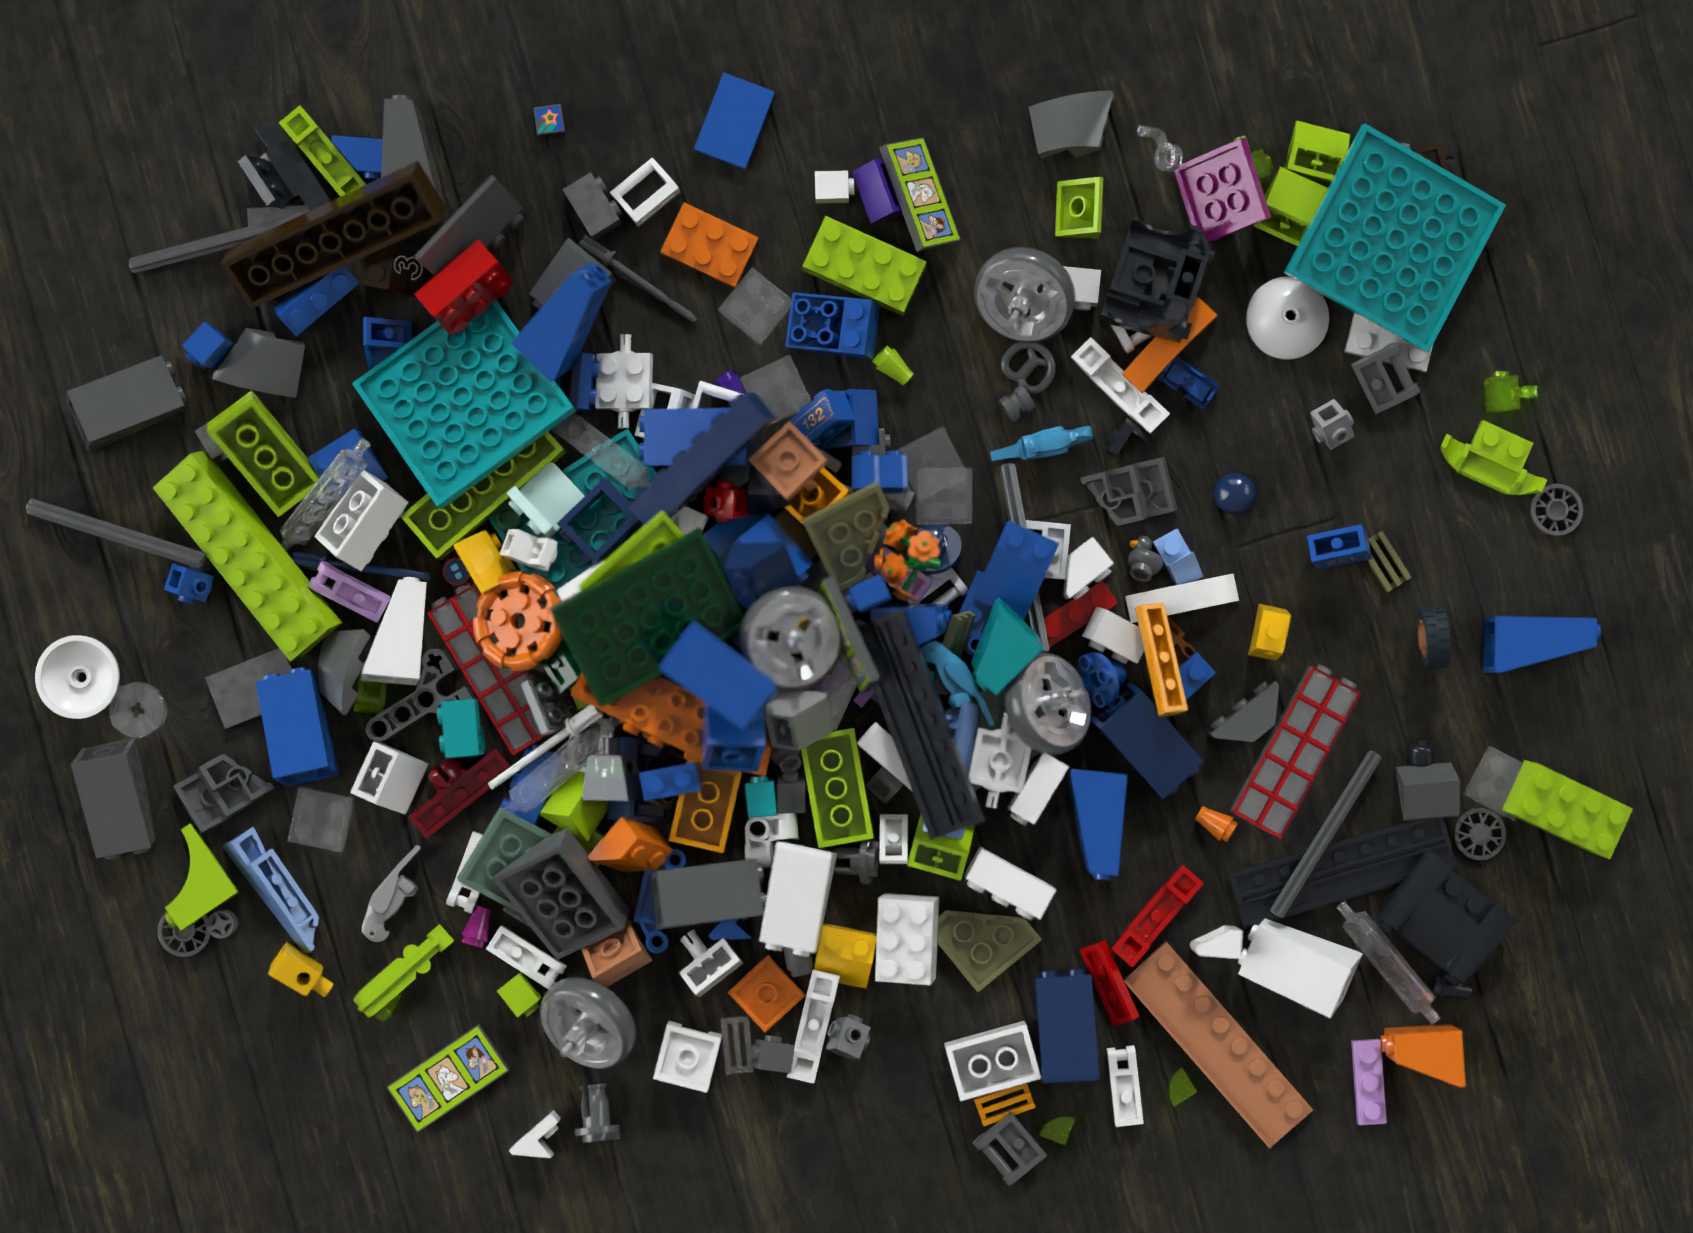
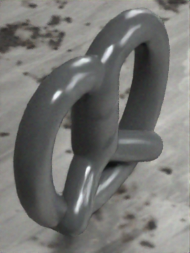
[1001,342,1056,395]

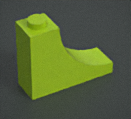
[165,824,239,931]

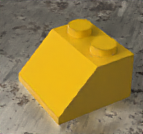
[453,530,517,594]
[814,923,877,989]

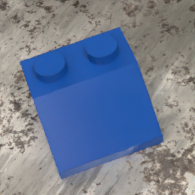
[814,389,879,450]
[308,429,389,502]

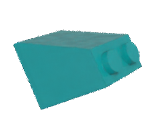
[971,597,1044,695]

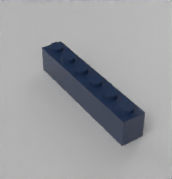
[629,392,776,526]

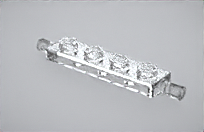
[551,412,653,491]
[280,438,370,552]
[503,716,620,814]
[1336,901,1440,1025]

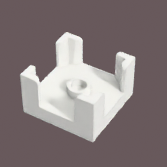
[653,1021,723,1093]

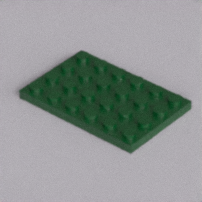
[548,527,744,707]

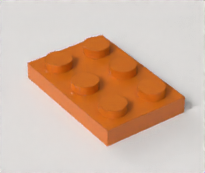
[660,203,759,288]

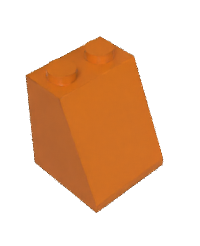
[1380,1024,1466,1087]

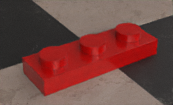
[1044,580,1118,647]
[1079,940,1139,1026]

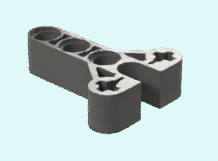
[366,649,480,741]

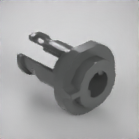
[821,839,880,884]
[575,1084,620,1143]

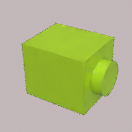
[497,972,542,1017]

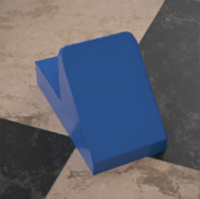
[708,918,752,940]

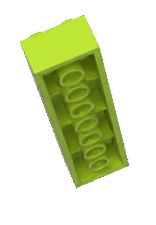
[153,450,342,662]

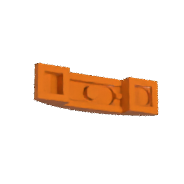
[1122,297,1218,393]

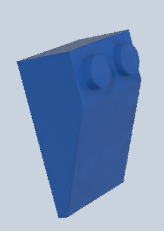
[973,521,1060,621]

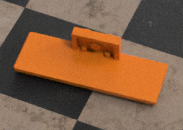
[571,672,704,760]

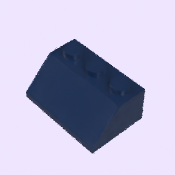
[724,542,802,617]
[607,736,676,823]

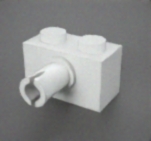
[679,930,743,997]

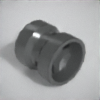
[998,385,1036,423]

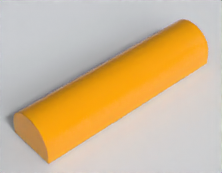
[1135,602,1188,717]

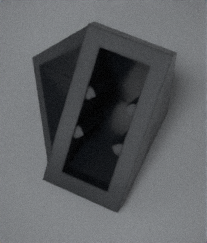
[748,455,792,517]

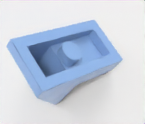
[1152,529,1204,585]

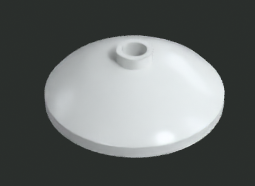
[1246,277,1329,360]
[35,635,120,719]

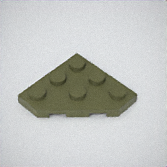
[801,481,890,592]
[937,910,1042,992]

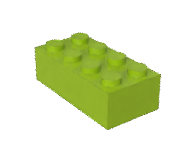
[803,216,927,316]
[207,390,323,517]
[801,728,874,848]
[1501,760,1633,859]

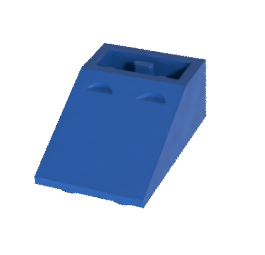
[785,292,880,359]

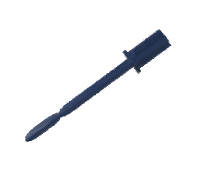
[292,552,430,580]

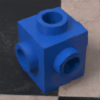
[164,563,214,605]

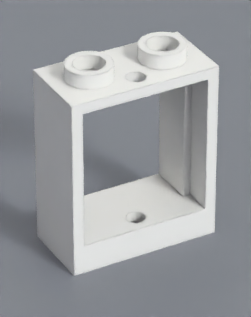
[1007,753,1069,826]

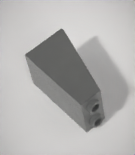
[381,95,444,203]
[67,355,187,453]
[71,738,156,859]
[650,859,767,930]

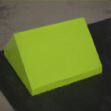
[1055,177,1103,239]
[539,770,608,844]

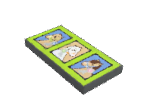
[879,137,961,252]
[816,576,879,694]
[386,1024,510,1133]

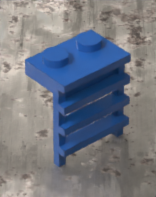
[555,353,600,413]

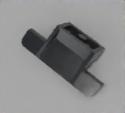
[238,122,330,211]

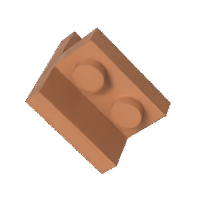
[749,421,829,501]
[581,918,652,987]

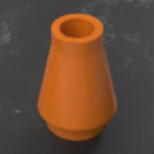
[1195,806,1238,842]

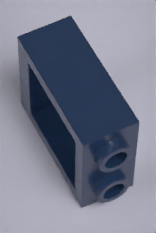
[557,477,643,565]

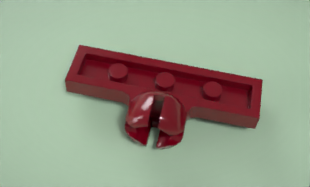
[409,747,511,839]

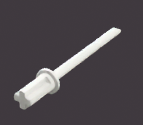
[487,705,604,790]

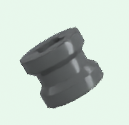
[206,909,239,939]

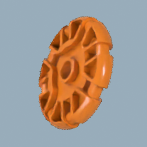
[473,571,563,671]

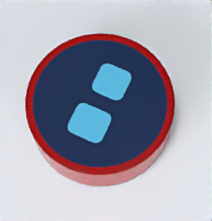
[443,558,471,586]

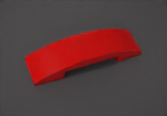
[1111,865,1204,968]

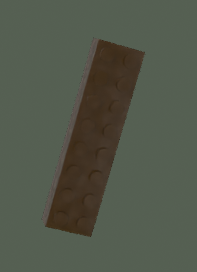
[221,161,446,309]

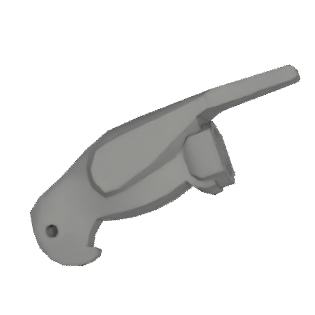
[362,845,421,942]

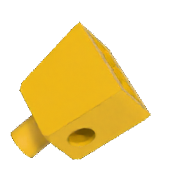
[1248,604,1291,661]
[268,941,334,998]

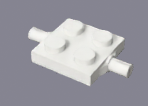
[595,334,653,429]
[968,713,1031,808]

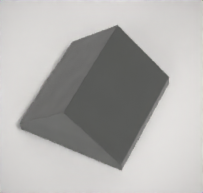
[1395,762,1460,821]

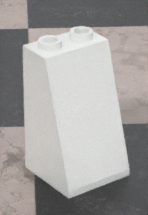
[759,842,837,957]
[1238,919,1363,1018]

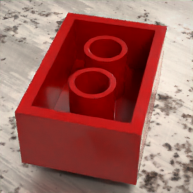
[414,240,515,337]

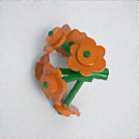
[873,520,941,602]

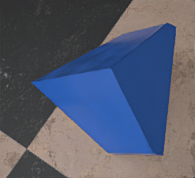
[363,317,412,370]

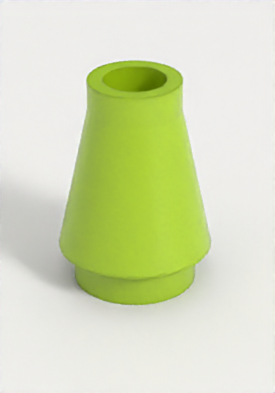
[872,346,914,385]

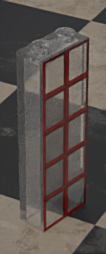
[427,582,549,755]
[1229,664,1361,839]

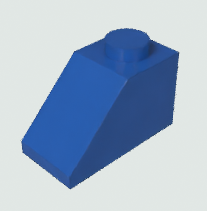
[332,135,383,181]

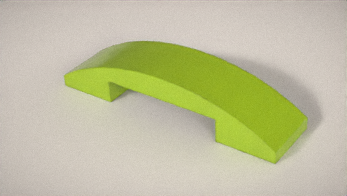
[279,105,367,197]

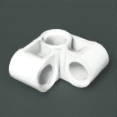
[745,813,799,868]

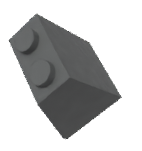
[529,238,616,310]

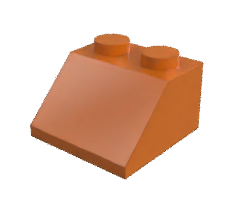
[588,816,673,872]

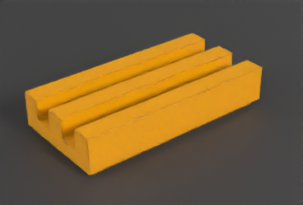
[974,1083,1036,1126]

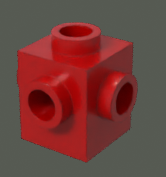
[703,481,748,522]

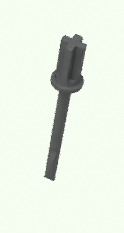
[578,235,697,322]

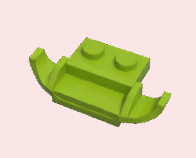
[1441,420,1547,495]

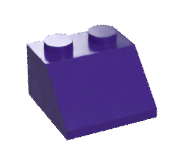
[852,158,903,223]

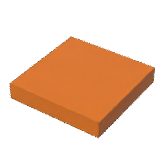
[727,954,806,1033]

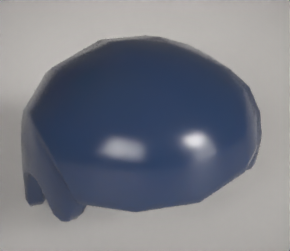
[1213,473,1258,514]

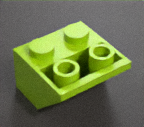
[1284,121,1350,186]
[1253,166,1328,246]
[907,814,975,881]

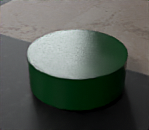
[494,504,523,533]

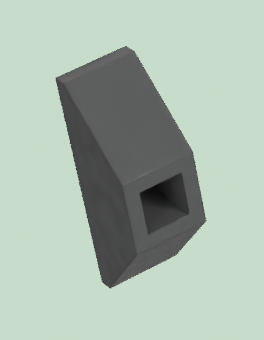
[1208,680,1279,742]

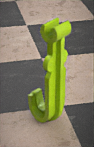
[353,924,454,1018]

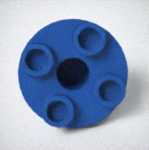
[1077,652,1126,708]

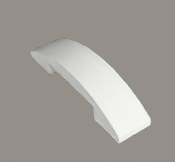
[1071,337,1170,434]
[1125,574,1239,623]
[787,969,840,1084]

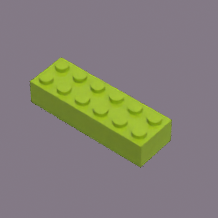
[400,431,566,560]

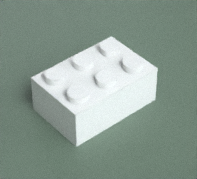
[314,468,408,571]
[964,846,1056,921]
[875,893,939,985]
[944,1021,1041,1101]

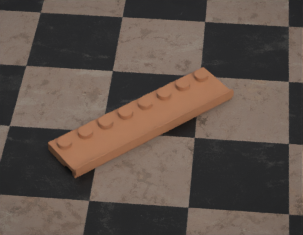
[1123,941,1313,1148]

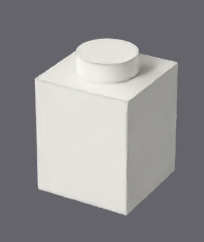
[815,171,854,204]

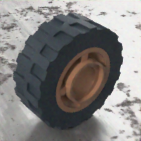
[1417,606,1451,669]

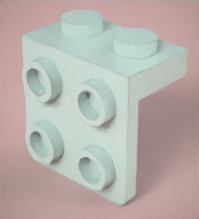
[507,463,585,538]

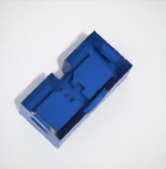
[1158,356,1220,409]

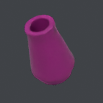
[461,906,491,949]

